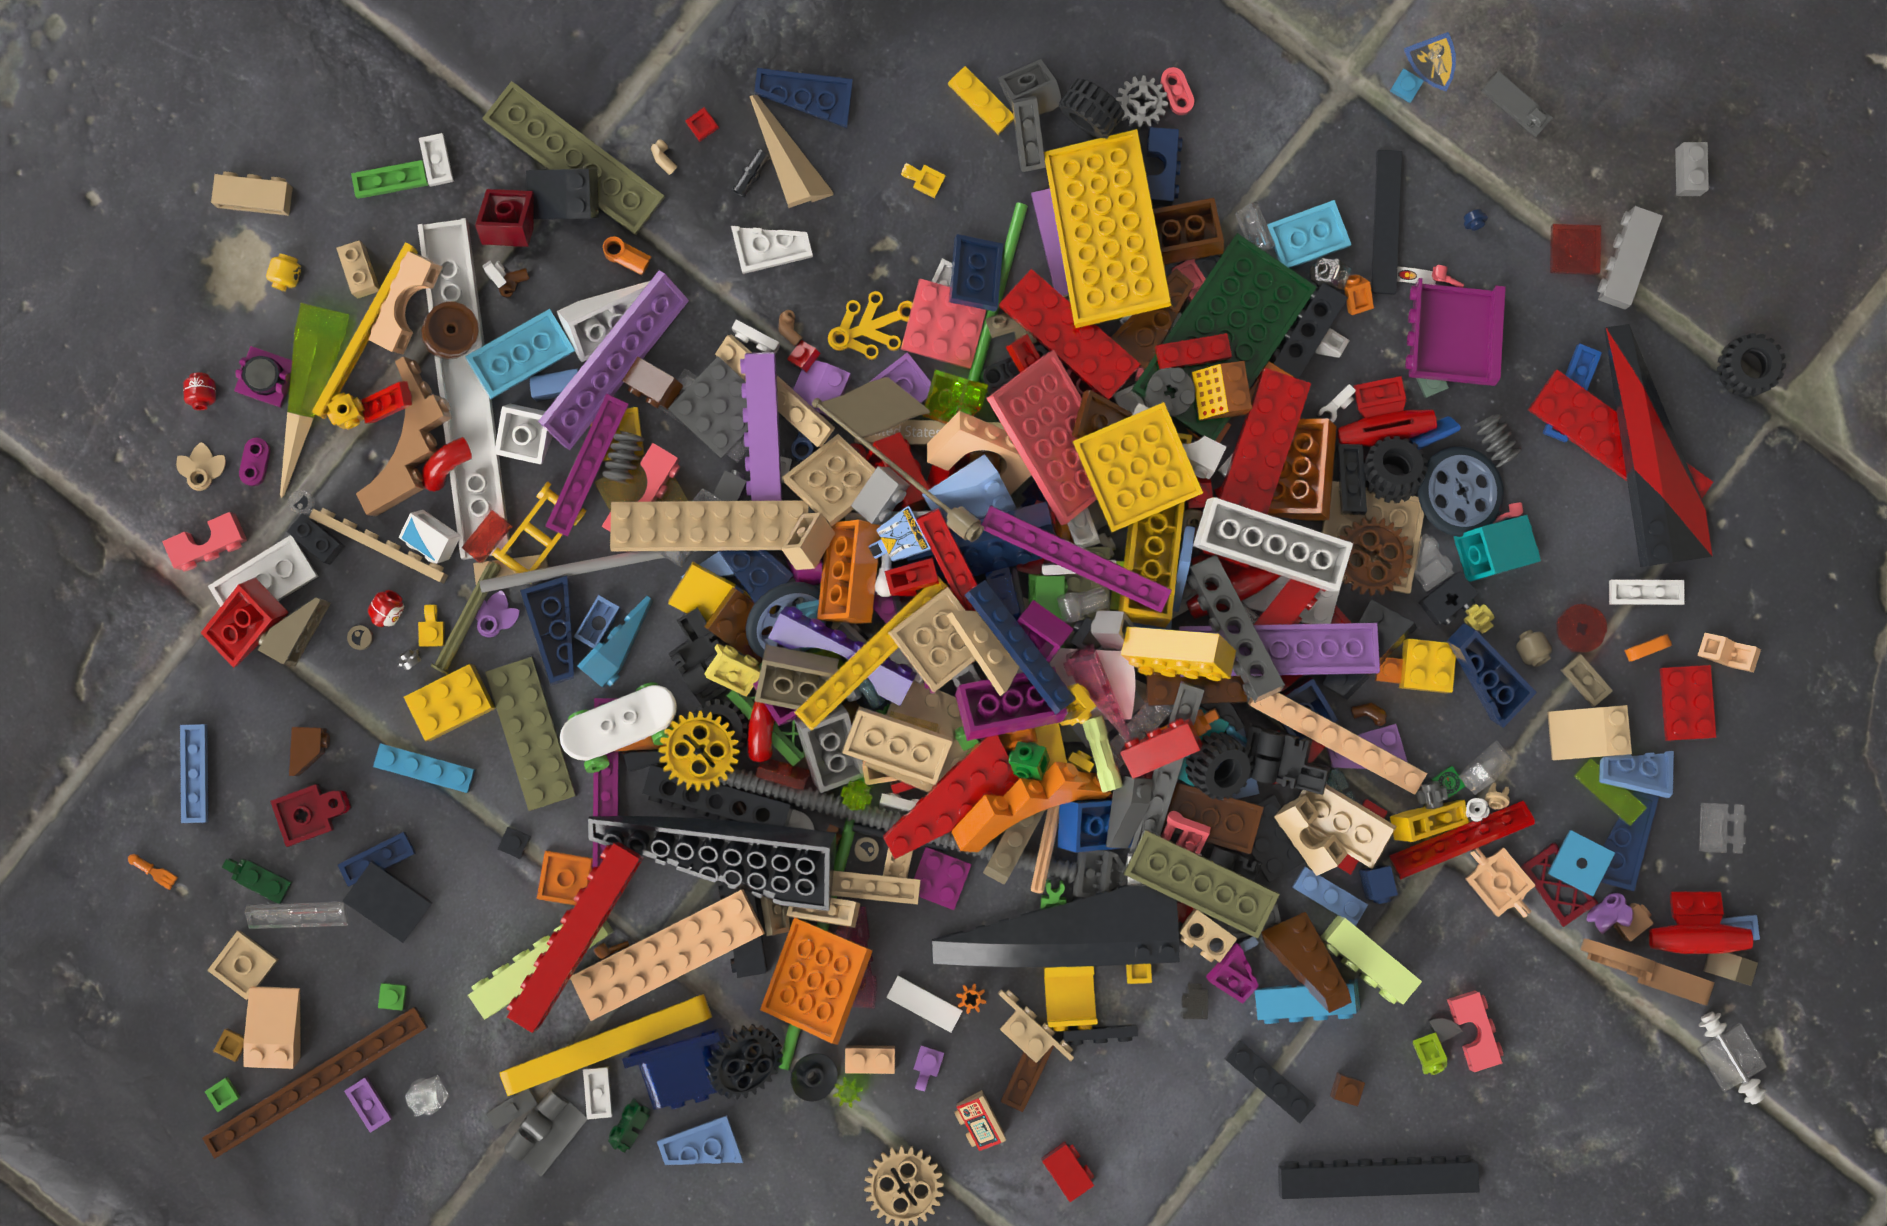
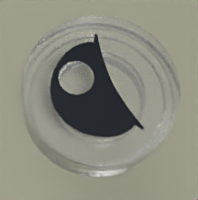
[288,490,314,515]

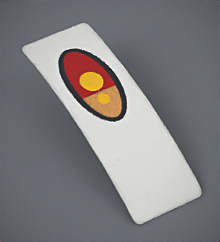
[1397,267,1436,285]

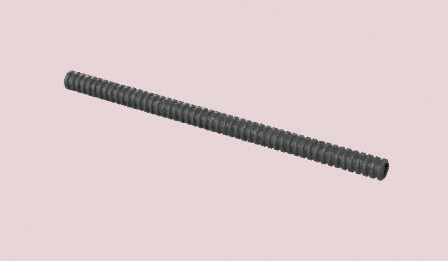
[699,758,1078,883]

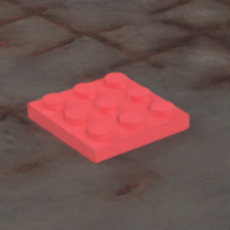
[901,279,986,369]

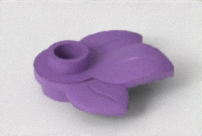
[475,591,520,638]
[1587,893,1633,934]

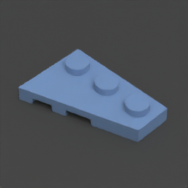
[657,1115,744,1165]

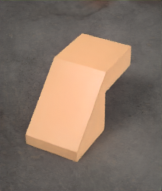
[1698,633,1761,673]

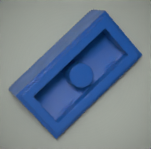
[1409,416,1461,450]

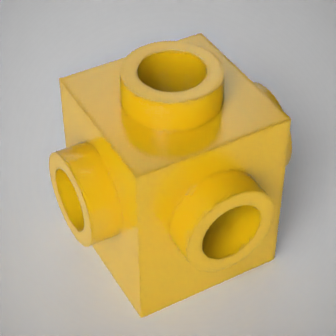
[327,393,365,430]

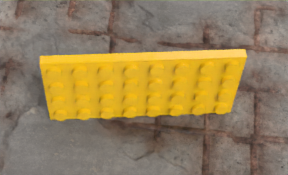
[1044,129,1172,328]

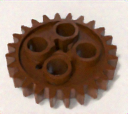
[1337,517,1413,596]

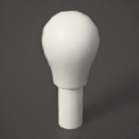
[875,553,892,597]

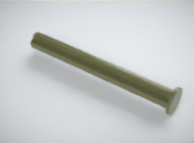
[431,561,501,674]

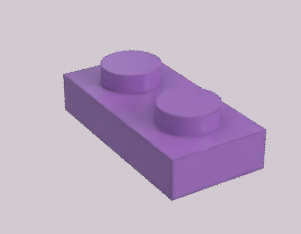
[344,1077,393,1133]

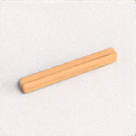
[1031,805,1059,893]

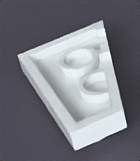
[731,226,813,274]

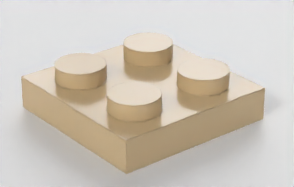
[207,930,279,1000]

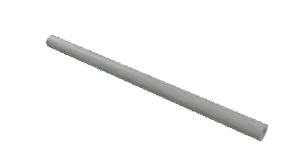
[479,551,696,593]

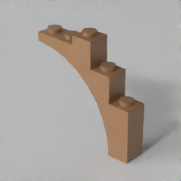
[356,357,452,517]

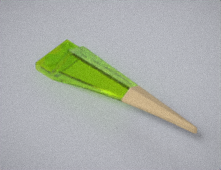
[280,303,350,498]

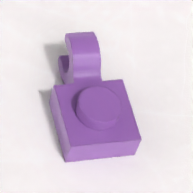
[913,1045,944,1092]

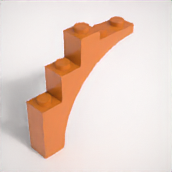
[951,762,1111,852]

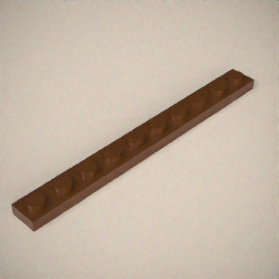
[202,1007,428,1159]

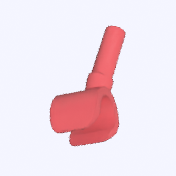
[1432,265,1464,288]
[1493,502,1523,524]

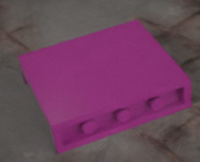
[1405,278,1505,386]

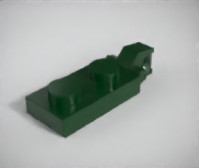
[222,858,292,904]

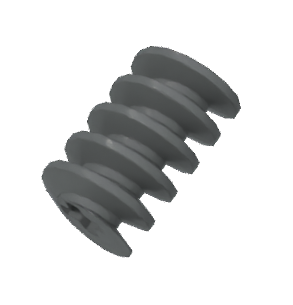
[1473,414,1522,468]
[602,431,645,485]

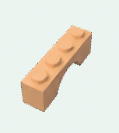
[369,251,443,355]

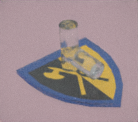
[1404,32,1456,91]

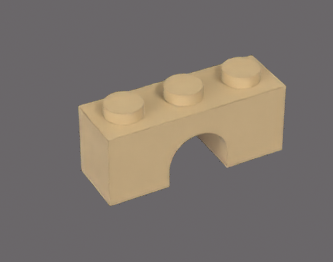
[1274,795,1348,876]

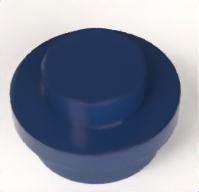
[1464,209,1488,231]

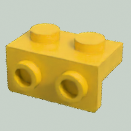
[1060,683,1096,726]

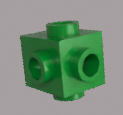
[1009,741,1050,781]

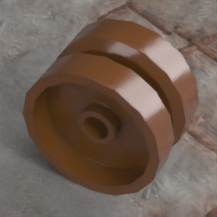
[421,302,479,360]

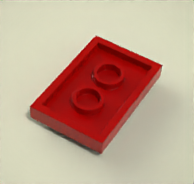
[1660,665,1716,741]

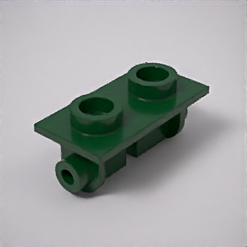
[608,1098,651,1153]

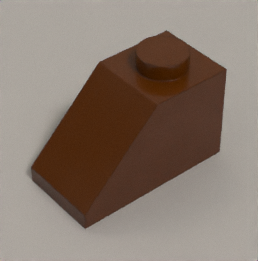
[289,727,330,776]

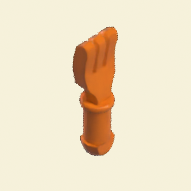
[128,854,178,890]

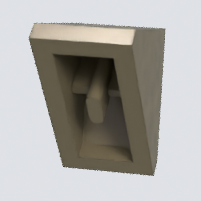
[1703,953,1758,986]

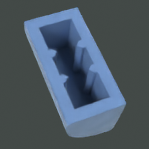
[530,368,579,401]

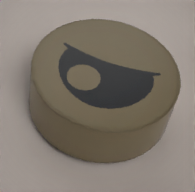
[347,625,373,650]
[854,837,879,862]

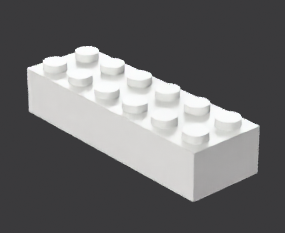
[1193,497,1353,592]

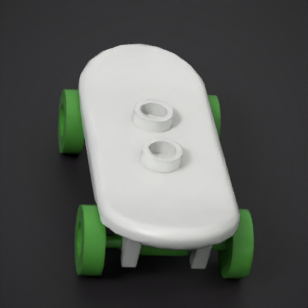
[560,682,677,773]

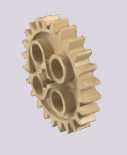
[864,1145,944,1226]

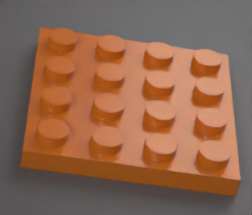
[760,918,873,1045]

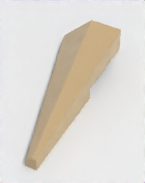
[750,95,833,208]

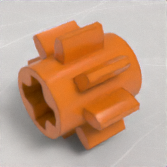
[956,983,986,1014]

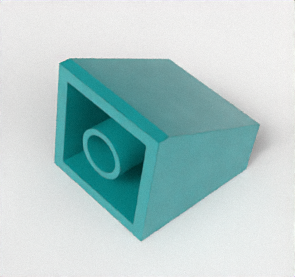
[1453,515,1541,582]

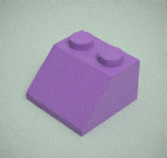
[793,361,851,421]

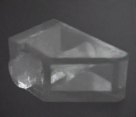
[1459,740,1513,795]

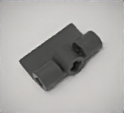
[504,1089,587,1176]

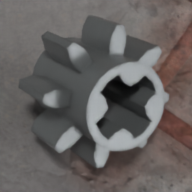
[1416,781,1448,809]

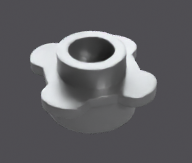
[397,649,421,671]

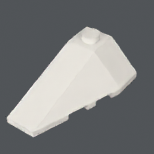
[557,281,650,362]

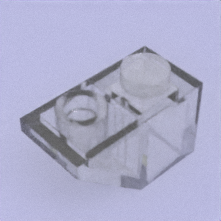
[1414,533,1454,591]

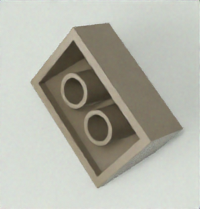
[755,645,839,710]

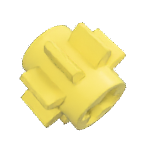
[1464,604,1495,634]

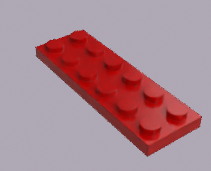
[999,269,1141,400]

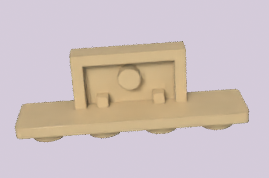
[998,989,1074,1063]

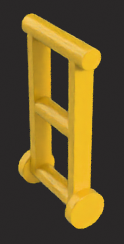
[492,481,587,584]

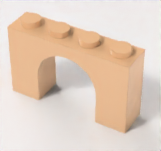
[927,411,1031,495]

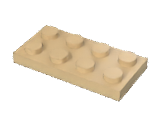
[842,706,953,785]
[1299,784,1397,869]

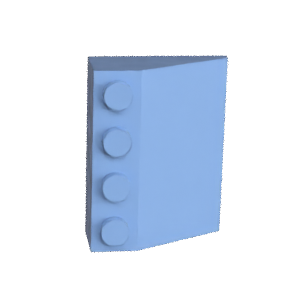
[922,454,1017,522]

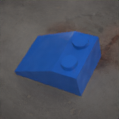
[1058,798,1133,852]

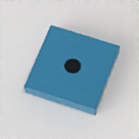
[1547,830,1615,896]

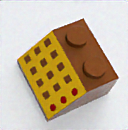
[1191,361,1252,421]

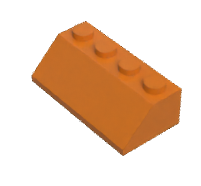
[817,520,881,624]

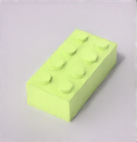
[1320,915,1422,1004]

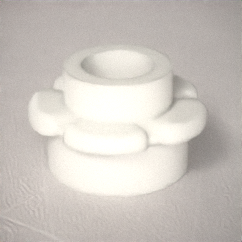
[1466,798,1490,822]

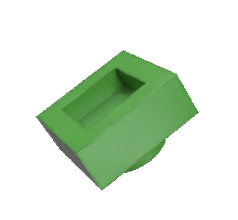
[378,983,407,1011]
[205,1077,241,1112]

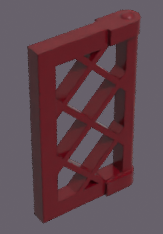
[1520,842,1598,927]

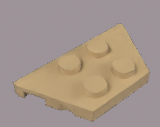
[947,610,1019,696]

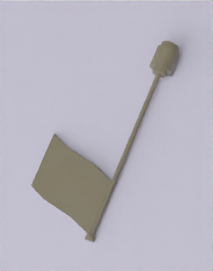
[812,377,984,542]

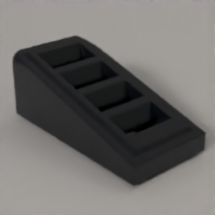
[623,751,677,772]

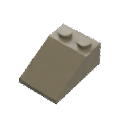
[258,597,331,667]

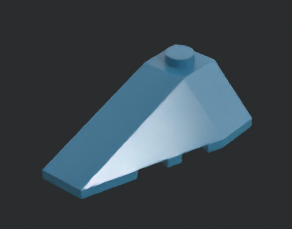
[578,596,653,688]

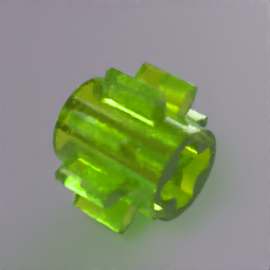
[841,780,872,810]
[833,1076,863,1108]

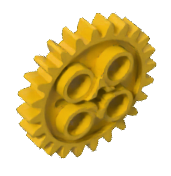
[658,711,740,792]

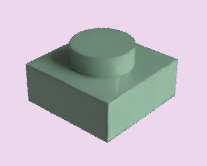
[1416,378,1449,398]

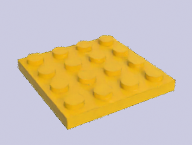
[1073,402,1203,533]

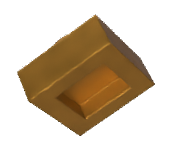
[214,1028,244,1062]

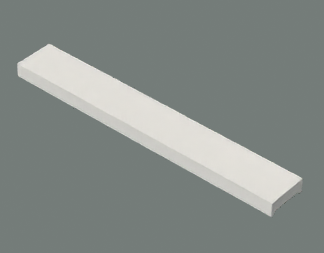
[418,218,512,560]

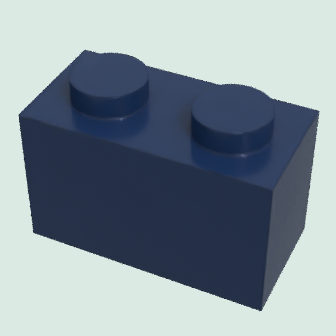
[1359,864,1398,904]

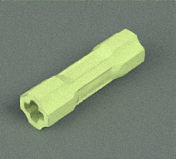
[1082,715,1123,792]

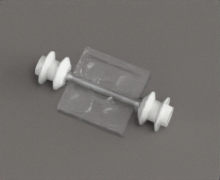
[1697,1011,1767,1104]

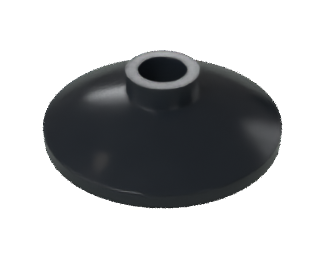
[790,1053,838,1102]

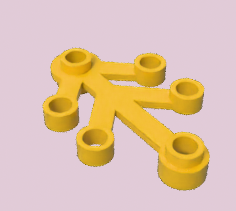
[828,291,913,360]

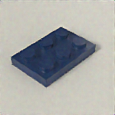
[949,234,1003,312]

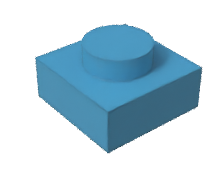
[1390,68,1424,103]

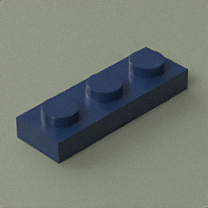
[338,832,416,887]

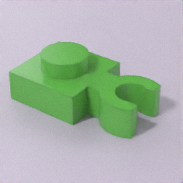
[1040,879,1066,909]

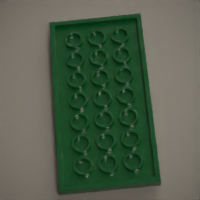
[1131,233,1317,441]

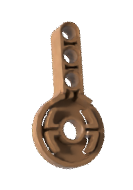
[1580,938,1715,1006]

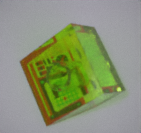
[922,369,988,424]

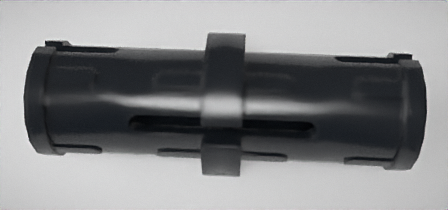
[732,149,771,198]

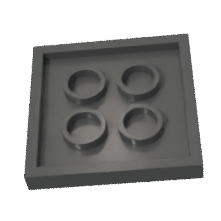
[668,356,748,459]

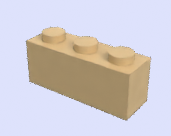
[211,172,293,216]

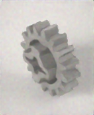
[1116,75,1168,129]

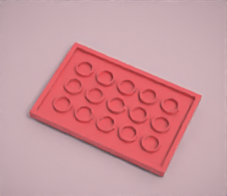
[987,350,1097,525]

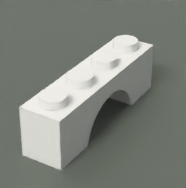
[1132,403,1226,479]

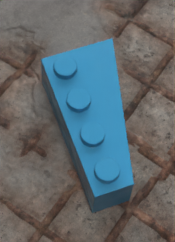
[1255,979,1360,1024]

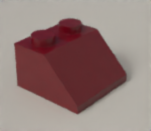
[475,189,534,247]

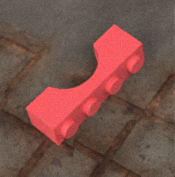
[602,443,681,532]

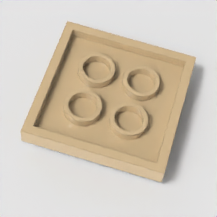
[783,434,876,527]
[888,587,976,692]

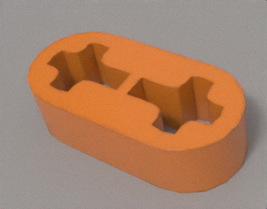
[1624,634,1672,662]

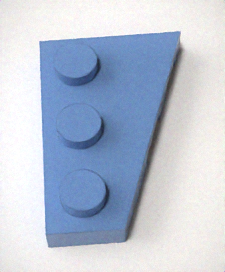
[1599,751,1674,798]

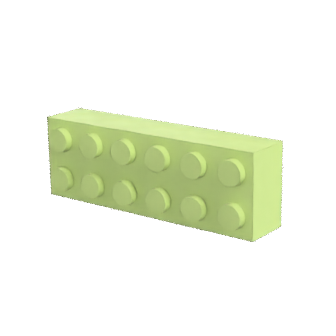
[468,921,614,1020]

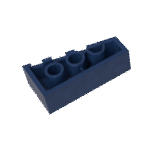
[520,576,574,686]
[1447,623,1537,728]

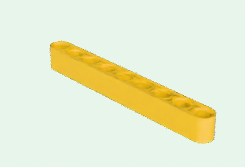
[499,994,712,1096]

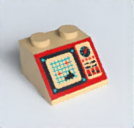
[954,1090,1006,1151]

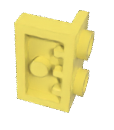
[704,644,761,697]

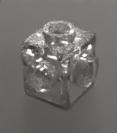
[405,1075,449,1117]

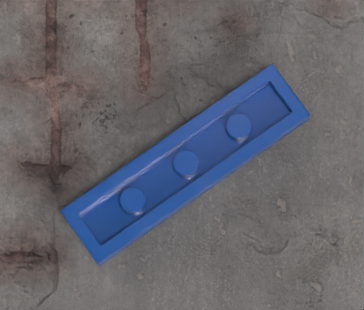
[1543,344,1602,442]

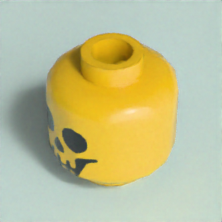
[266,254,302,291]

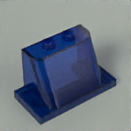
[622,1028,724,1110]

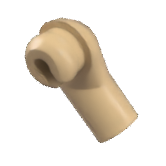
[651,139,677,175]

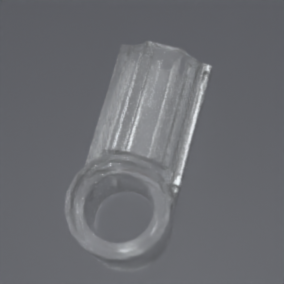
[1057,586,1109,623]

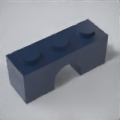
[1146,127,1183,206]

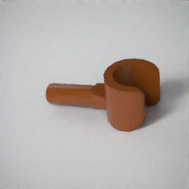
[594,941,629,959]

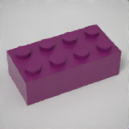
[955,667,1067,741]

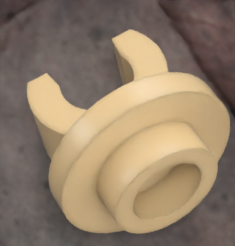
[1485,783,1510,809]

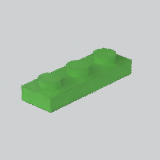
[351,160,428,199]

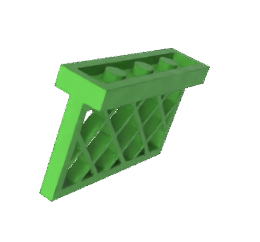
[726,663,805,767]

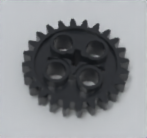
[706,1024,783,1100]

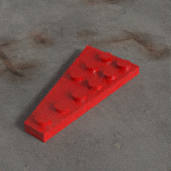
[883,735,1020,859]

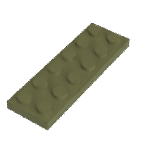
[485,657,576,811]
[1124,829,1280,939]

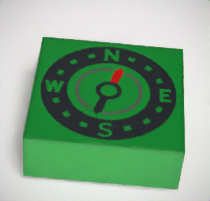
[1431,766,1466,800]

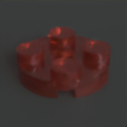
[1556,604,1607,653]

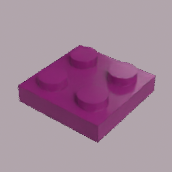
[914,847,972,910]

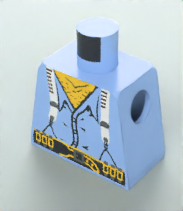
[868,506,931,562]

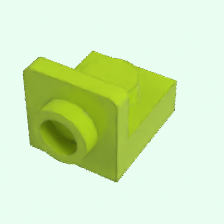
[1413,1032,1447,1075]

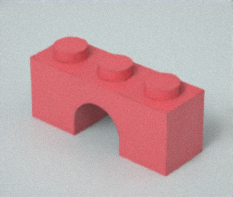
[162,512,247,572]
[1447,990,1503,1072]

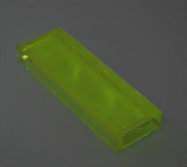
[1574,758,1647,826]

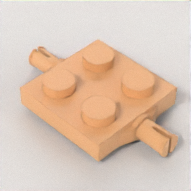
[1465,848,1536,918]

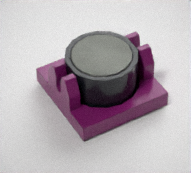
[234,346,298,408]

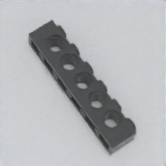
[1187,555,1285,703]

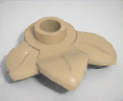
[176,442,226,491]

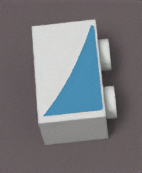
[399,510,461,563]

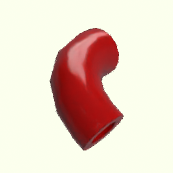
[422,437,472,491]
[748,701,775,762]

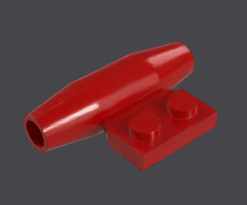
[1337,376,1437,446]
[1186,555,1281,619]
[1649,892,1753,954]

